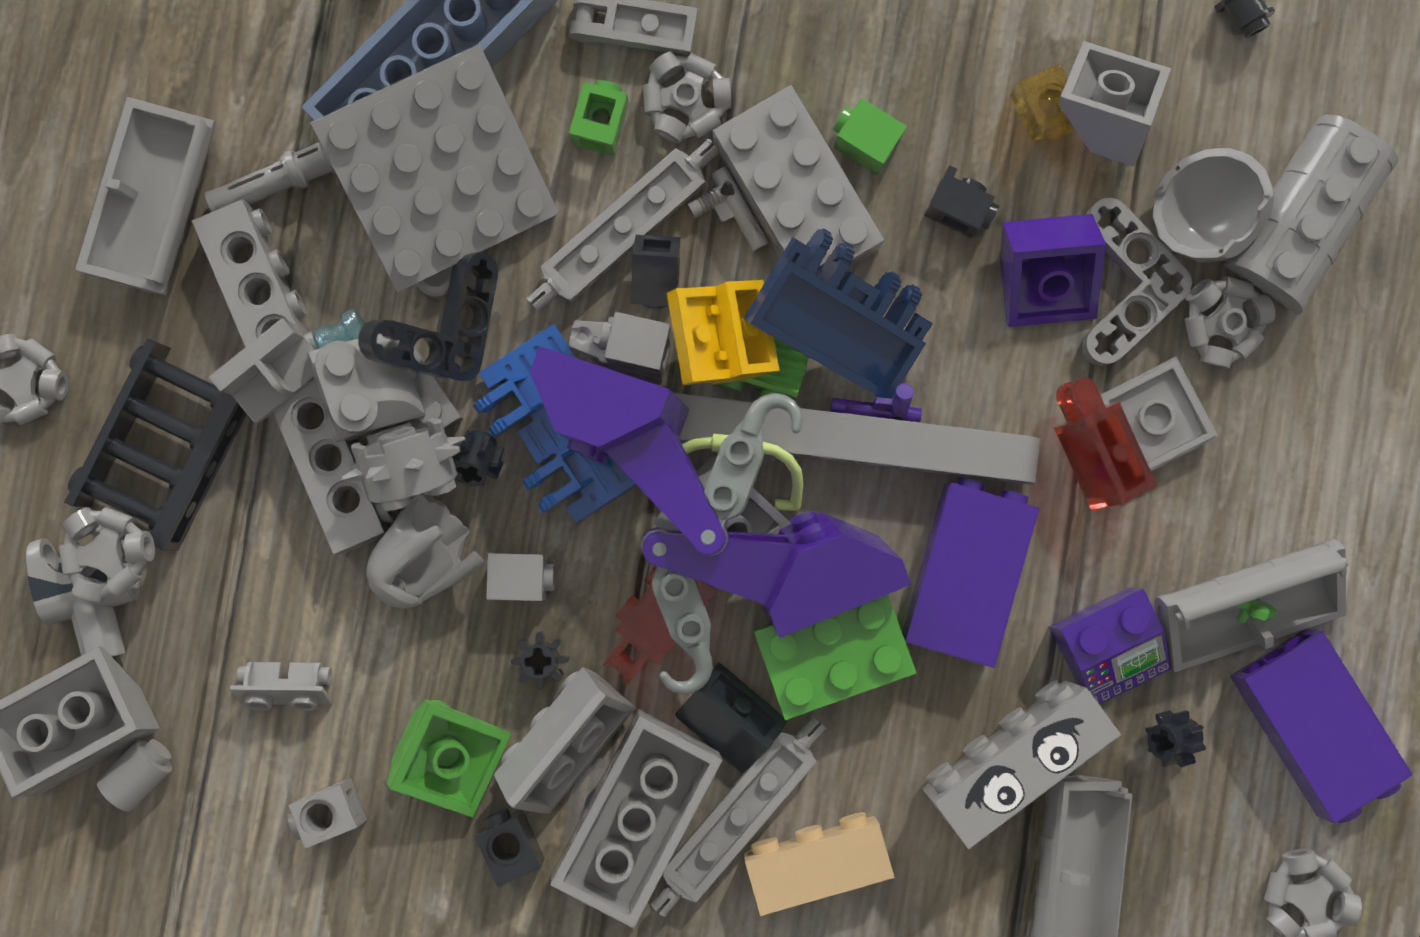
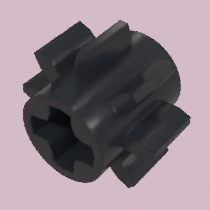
[452,430,504,486]
[511,631,570,690]
[1145,710,1206,768]

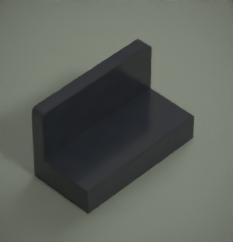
[675,662,788,773]

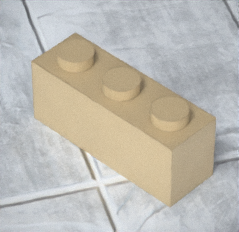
[744,812,895,916]

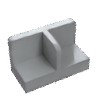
[209,318,315,423]

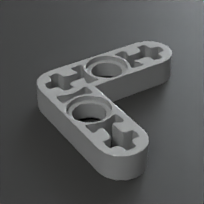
[1081,198,1192,366]

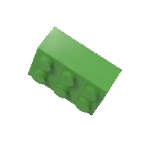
[753,595,917,720]

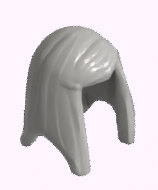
[366,493,484,609]

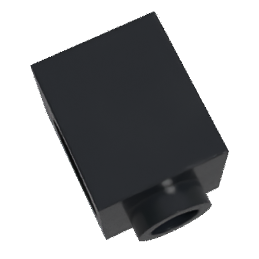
[631,234,681,309]
[475,808,545,887]

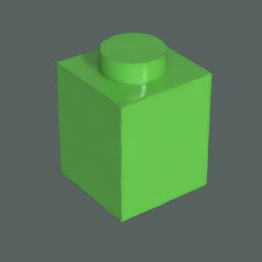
[832,98,907,175]

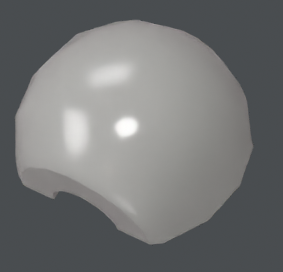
[1153,148,1274,262]

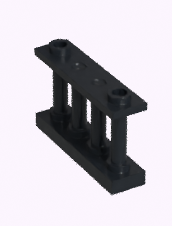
[64,338,247,551]

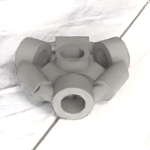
[643,51,731,144]
[1184,276,1276,368]
[0,334,69,426]
[59,507,155,602]
[1264,848,1362,937]

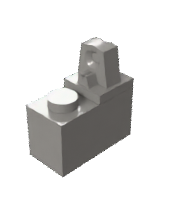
[569,312,673,380]

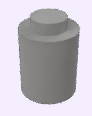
[97,739,172,812]

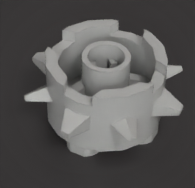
[342,418,465,511]

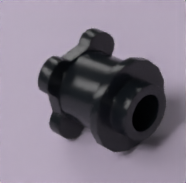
[1214,0,1275,39]

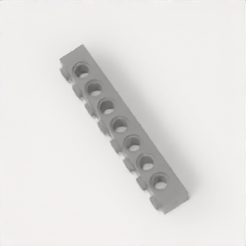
[192,199,394,554]

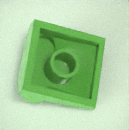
[387,699,511,818]

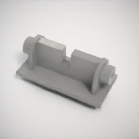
[230,662,333,711]

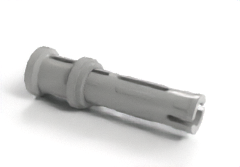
[205,142,336,212]

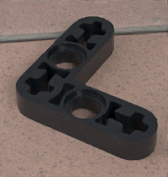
[358,252,498,381]

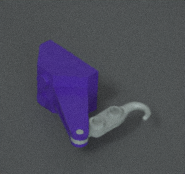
[529,346,803,557]
[641,511,911,694]

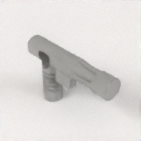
[686,167,769,253]

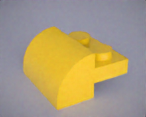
[666,280,780,385]

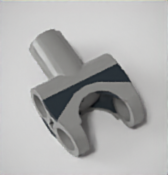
[26,525,140,658]

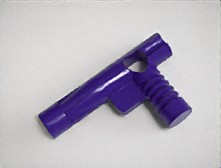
[830,384,922,423]

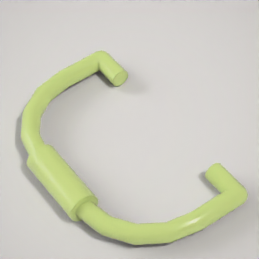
[682,434,804,511]

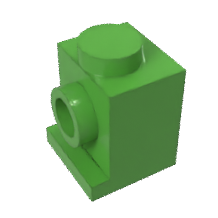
[569,80,629,157]

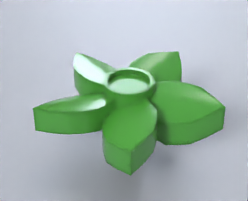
[1235,598,1278,623]

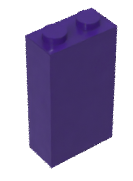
[902,477,1040,668]
[1230,629,1413,824]

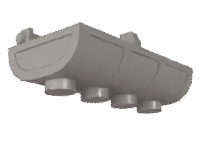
[75,97,217,296]
[1223,114,1398,315]
[1154,539,1348,673]
[1031,775,1132,937]

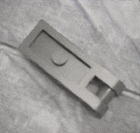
[568,0,698,57]

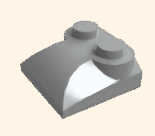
[307,334,425,443]

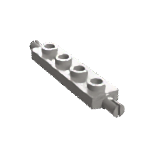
[526,139,720,312]
[651,715,827,918]

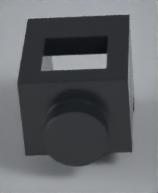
[924,165,1000,238]

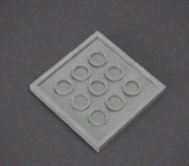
[310,44,559,292]

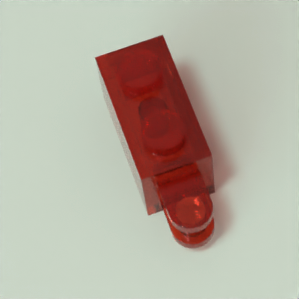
[1054,378,1157,510]
[603,566,716,685]

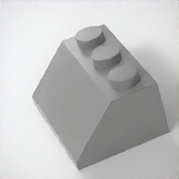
[0,646,160,798]
[494,667,636,814]

